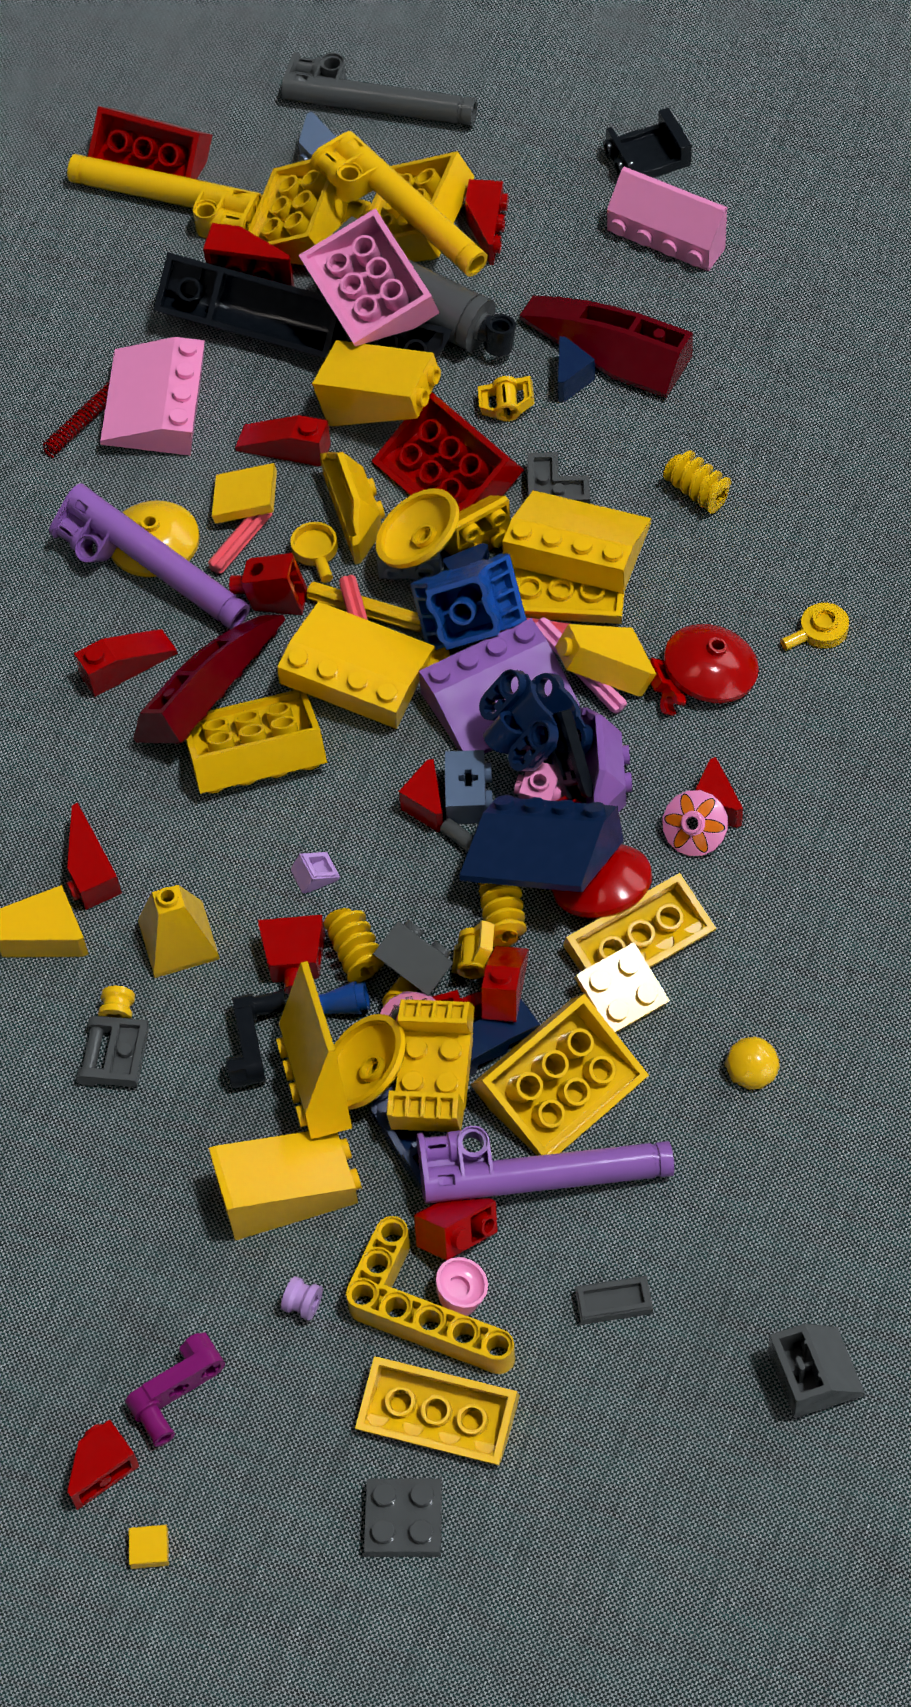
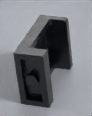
[603,108,692,178]

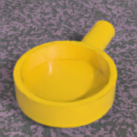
[290,522,338,583]
[780,602,849,651]

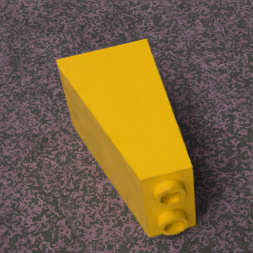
[312,340,441,426]
[209,1131,362,1241]

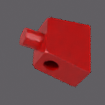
[229,553,307,615]
[258,915,325,995]

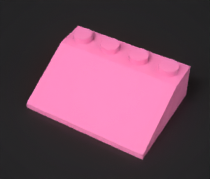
[299,208,439,346]
[100,337,205,456]

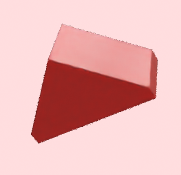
[696,757,743,828]
[399,759,443,832]

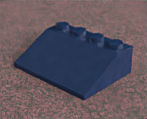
[459,795,624,892]

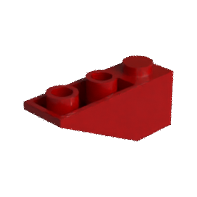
[465,179,509,265]

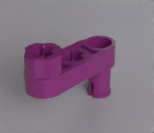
[125,1332,225,1447]

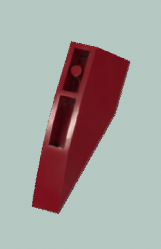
[519,296,693,398]
[133,615,286,744]

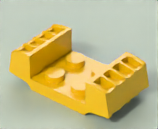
[387,999,475,1132]

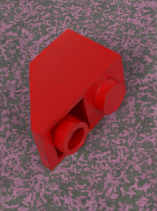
[414,1198,498,1260]

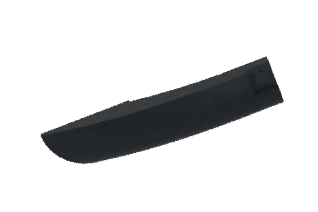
[153,252,452,358]

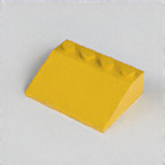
[367,151,475,262]
[248,159,349,265]
[502,490,652,594]
[277,601,435,729]
[186,690,327,794]
[276,961,352,1139]
[470,994,649,1156]

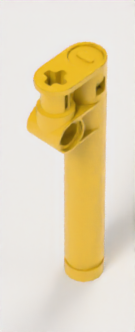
[310,131,488,277]
[67,154,262,238]

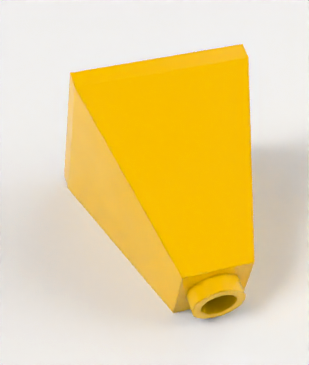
[138,885,220,978]

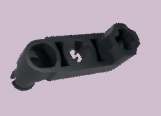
[226,989,286,1089]

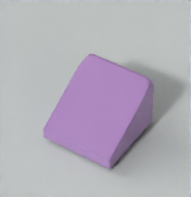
[291,852,340,893]

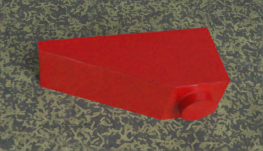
[235,415,331,467]
[74,629,178,697]
[66,803,122,910]
[482,946,529,1022]

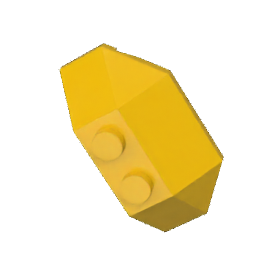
[320,452,385,565]

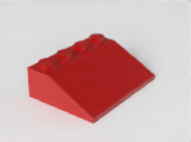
[371,392,524,512]

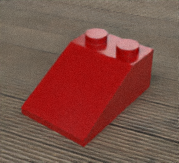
[203,223,294,286]

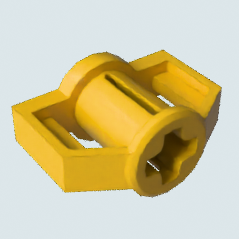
[478,376,535,422]
[452,920,494,979]

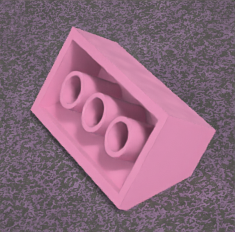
[607,167,727,272]

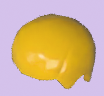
[724,1036,780,1090]

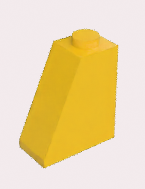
[555,624,656,696]
[0,885,89,957]

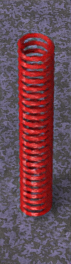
[43,380,110,458]

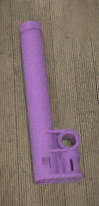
[49,483,250,630]
[416,1125,674,1204]

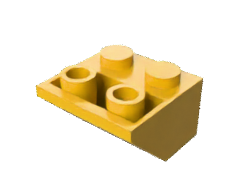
[444,496,510,556]

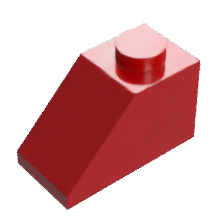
[67,1419,140,1510]

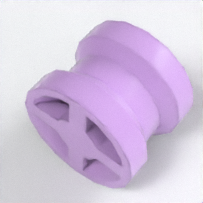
[281,1276,323,1321]

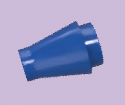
[318,981,370,1014]

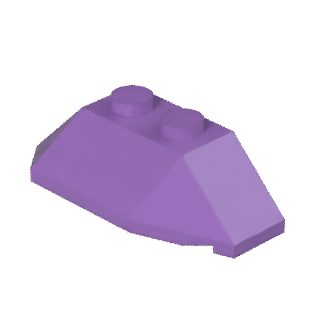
[580,707,632,811]

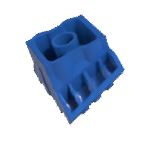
[410,554,527,650]

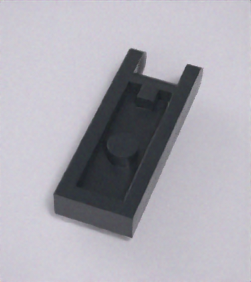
[543,709,594,800]

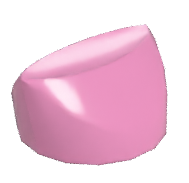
[435,1257,488,1316]

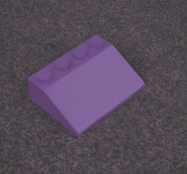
[419,618,580,754]

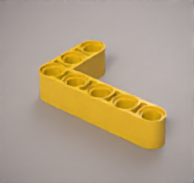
[346,1216,515,1374]

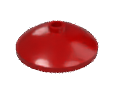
[663,624,759,703]
[552,844,652,918]

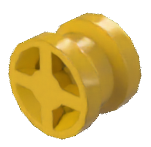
[98,985,135,1019]

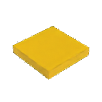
[212,463,277,524]

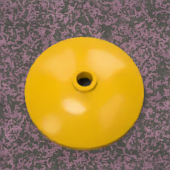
[376,488,459,569]
[111,500,200,577]
[334,1014,405,1110]

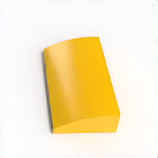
[563,873,717,972]
[355,1356,520,1466]

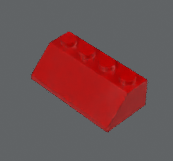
[88,106,213,179]

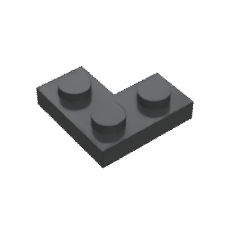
[527,452,590,504]

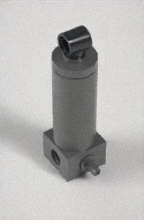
[316,216,516,356]

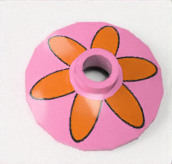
[662,790,728,856]

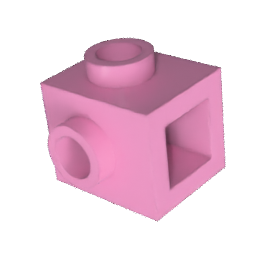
[514,762,562,801]

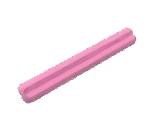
[535,617,627,714]

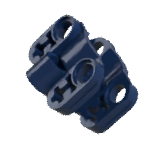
[479,669,594,772]

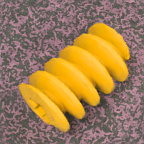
[663,450,731,514]
[478,883,527,947]
[323,908,385,983]

